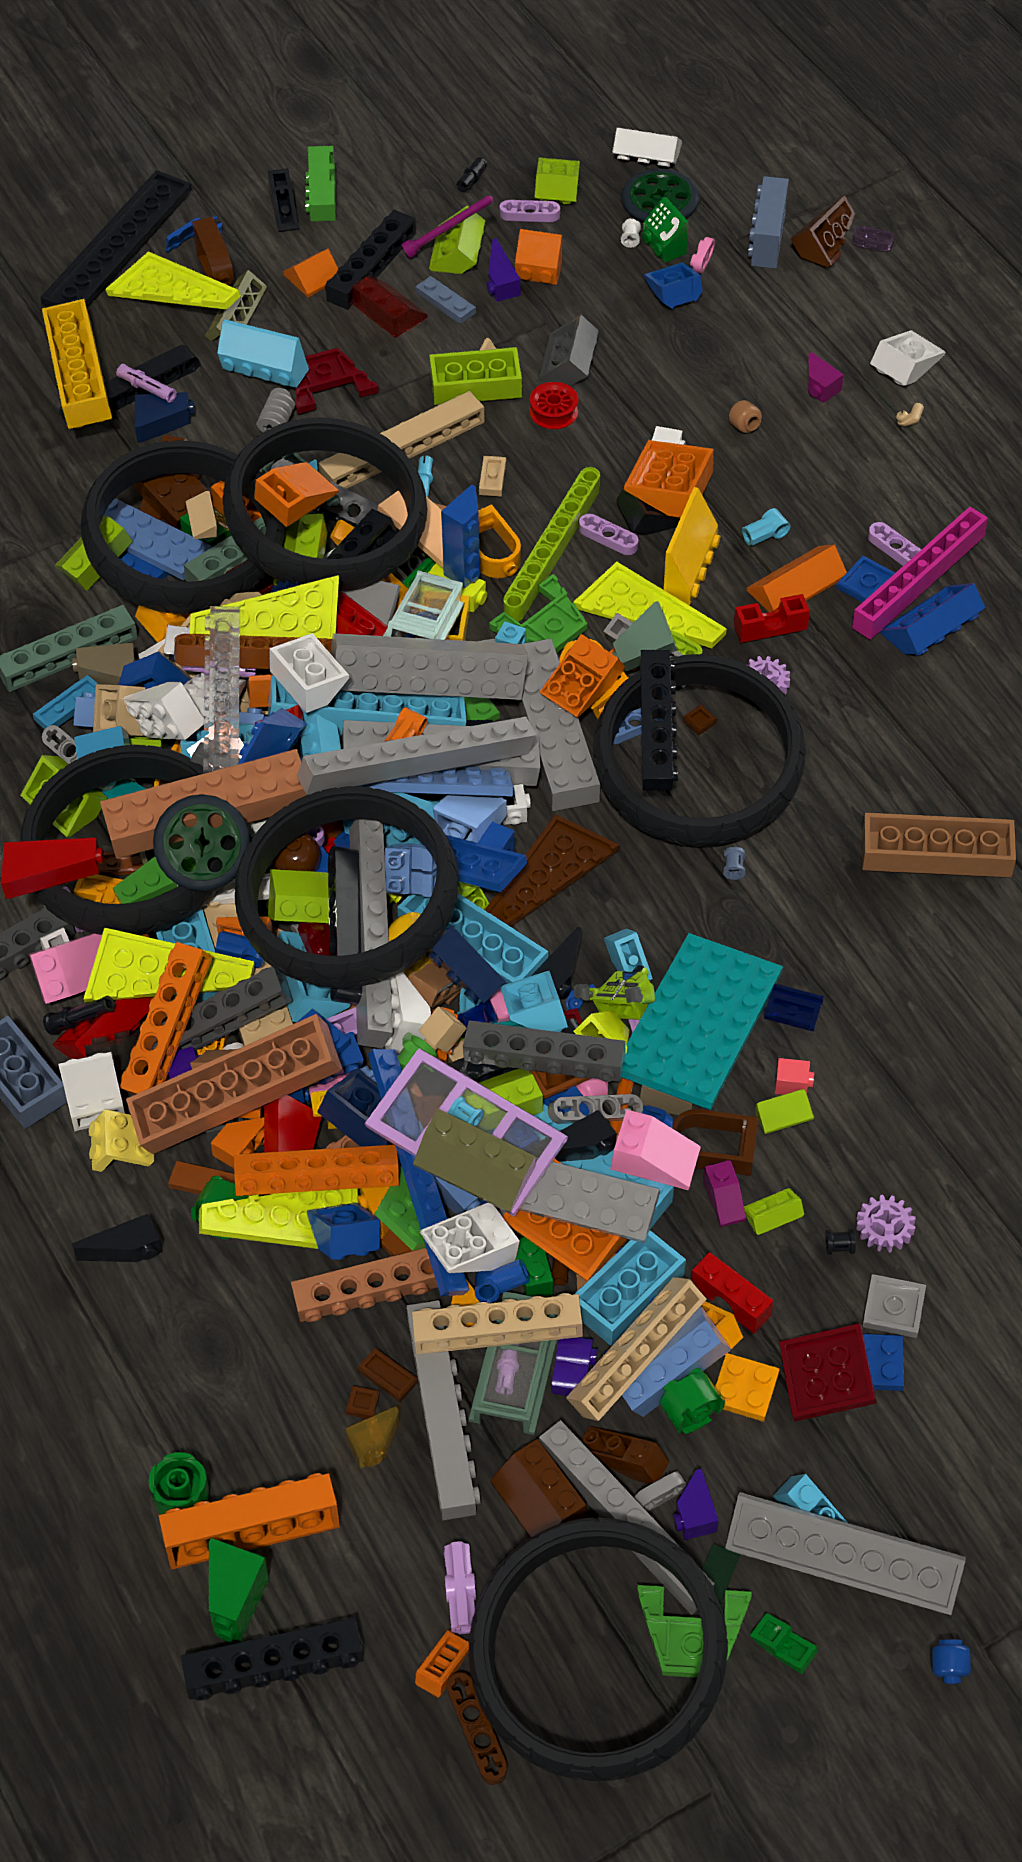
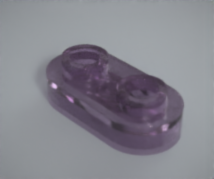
[852,226,895,251]

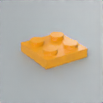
[716,1353,780,1422]

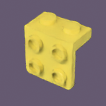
[89,1109,154,1172]

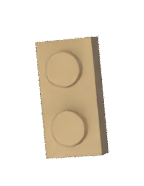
[479,456,506,497]

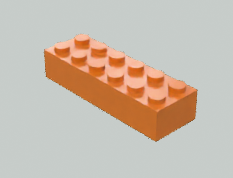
[159,1473,340,1570]

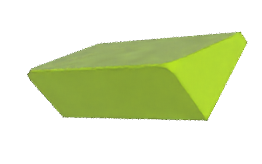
[755,1089,814,1134]
[744,1188,804,1235]

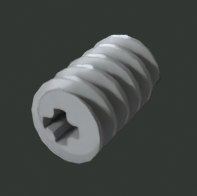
[256,388,295,432]

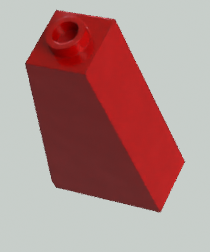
[1,838,104,899]
[264,1095,322,1195]

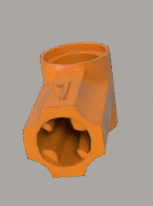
[385,707,428,741]

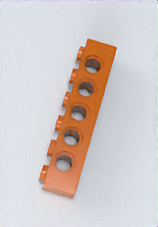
[119,942,213,1095]
[234,1145,399,1196]

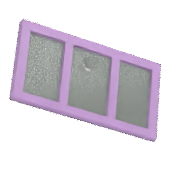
[365,1048,568,1216]

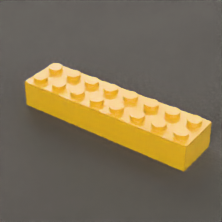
[42,299,112,429]

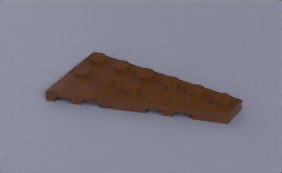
[485,814,619,927]

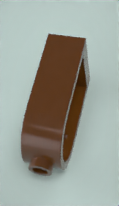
[192,216,234,286]
[672,1109,759,1176]

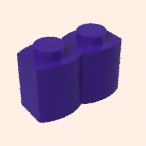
[552,1337,597,1396]

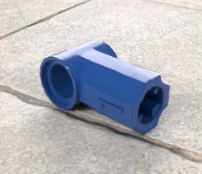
[215,931,264,968]
[475,1259,530,1303]

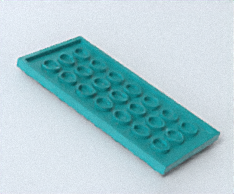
[621,933,783,1110]

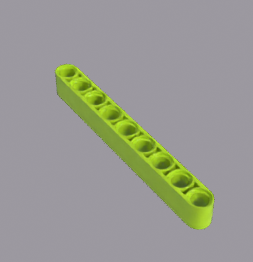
[503,467,600,622]

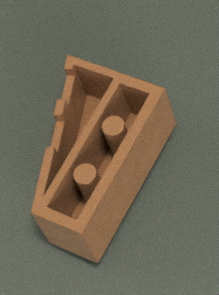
[408,962,463,1011]

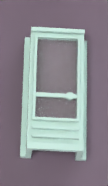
[383,571,464,640]

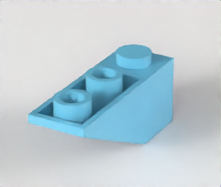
[773,1474,848,1523]

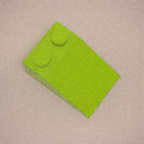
[535,158,580,204]

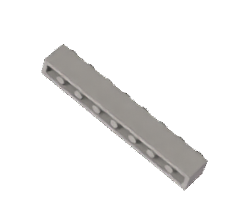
[407,1300,481,1521]
[539,1420,715,1615]

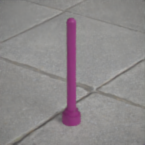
[402,195,493,259]

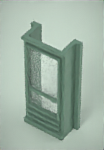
[469,1292,558,1435]

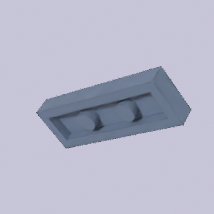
[415,276,476,324]

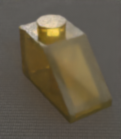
[345,1406,400,1469]

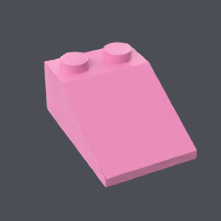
[29,933,102,1004]
[610,1109,701,1190]

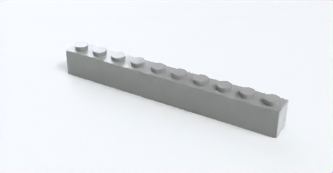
[297,717,536,795]
[349,819,393,1048]

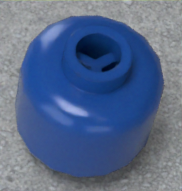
[932,1640,971,1684]

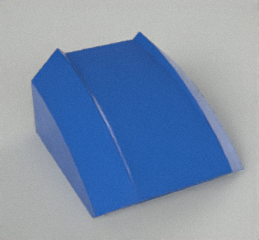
[644,263,702,309]

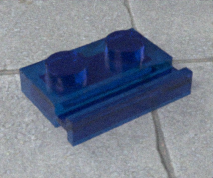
[764,983,824,1032]

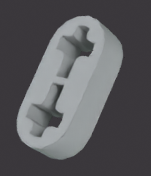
[634,1472,687,1512]

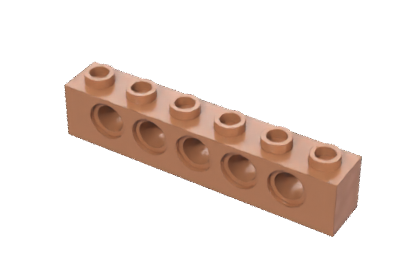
[291,1248,438,1322]

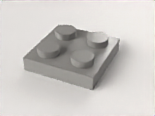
[862,1274,926,1338]

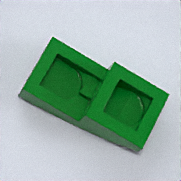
[750,1613,818,1675]

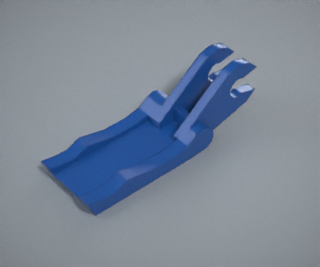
[166,216,222,254]

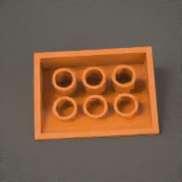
[624,440,714,519]
[502,1158,627,1282]

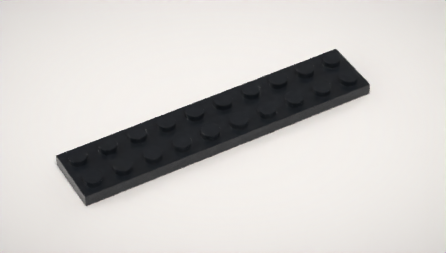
[40,170,192,307]

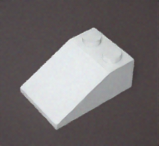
[870,330,946,386]

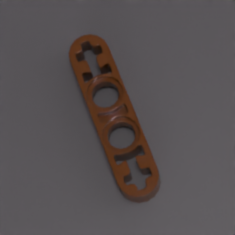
[447,1672,507,1785]

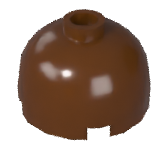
[272,832,321,872]

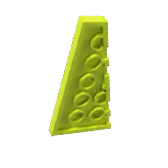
[105,252,241,309]
[573,562,727,648]
[190,575,339,639]
[84,928,255,1002]
[199,1188,358,1249]

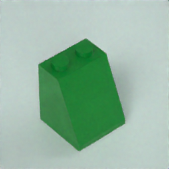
[209,1538,269,1642]

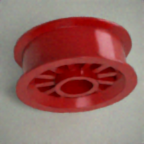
[530,382,578,429]

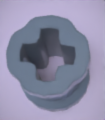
[723,847,746,880]

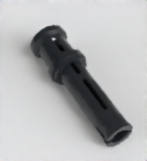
[43,996,115,1035]

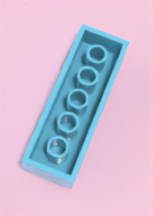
[397,893,548,989]

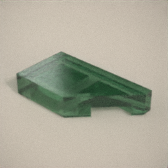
[703,1544,740,1605]

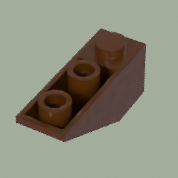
[580,1426,669,1484]

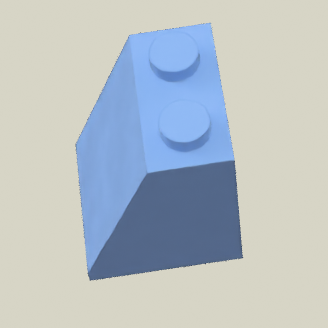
[433,794,507,843]

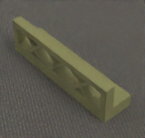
[205,270,267,341]

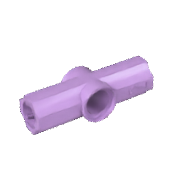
[444,1542,476,1635]

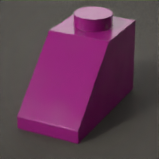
[807,352,844,403]
[703,1160,746,1227]

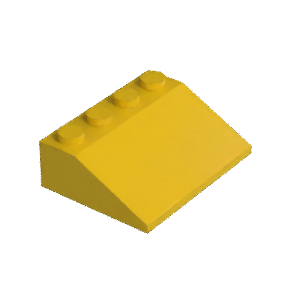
[664,487,721,606]

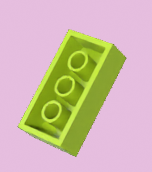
[430,347,522,405]

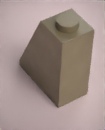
[72,643,136,685]

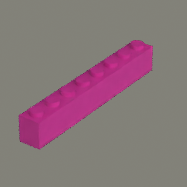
[852,507,988,640]

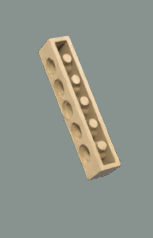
[566,1277,706,1421]
[412,1293,583,1355]

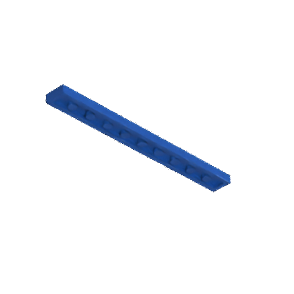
[368,1049,469,1296]

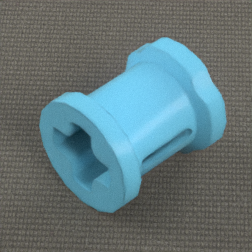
[448,1096,484,1127]

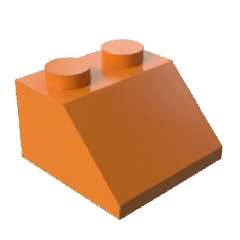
[515,229,562,285]

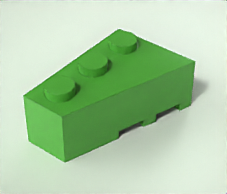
[305,146,336,221]

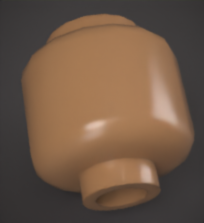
[729,400,762,433]

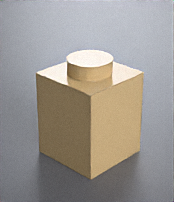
[418,1006,467,1052]

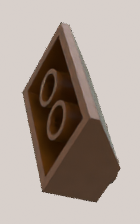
[490,1439,586,1538]

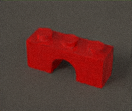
[734,594,810,643]
[691,1252,774,1334]

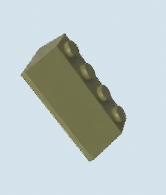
[413,1109,536,1213]

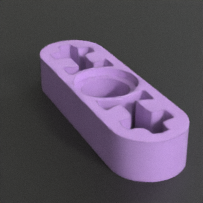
[500,200,560,222]
[579,514,638,555]
[868,522,921,566]

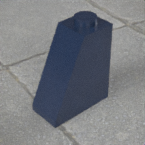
[135,392,194,443]

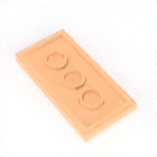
[377,490,443,568]

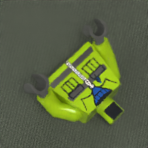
[574,965,655,1020]

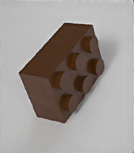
[132,473,212,530]

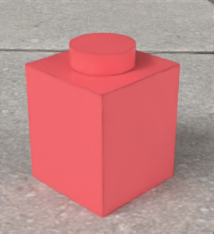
[775,1058,814,1095]

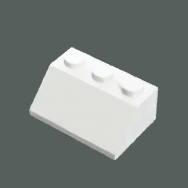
[613,128,682,167]
[270,633,349,713]

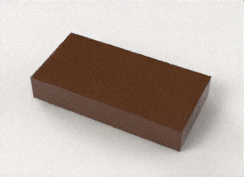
[357,1348,418,1403]

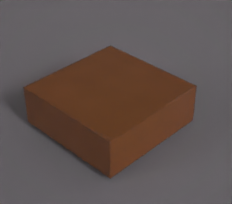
[683,705,717,736]
[346,1386,380,1420]

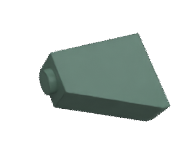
[612,601,678,672]

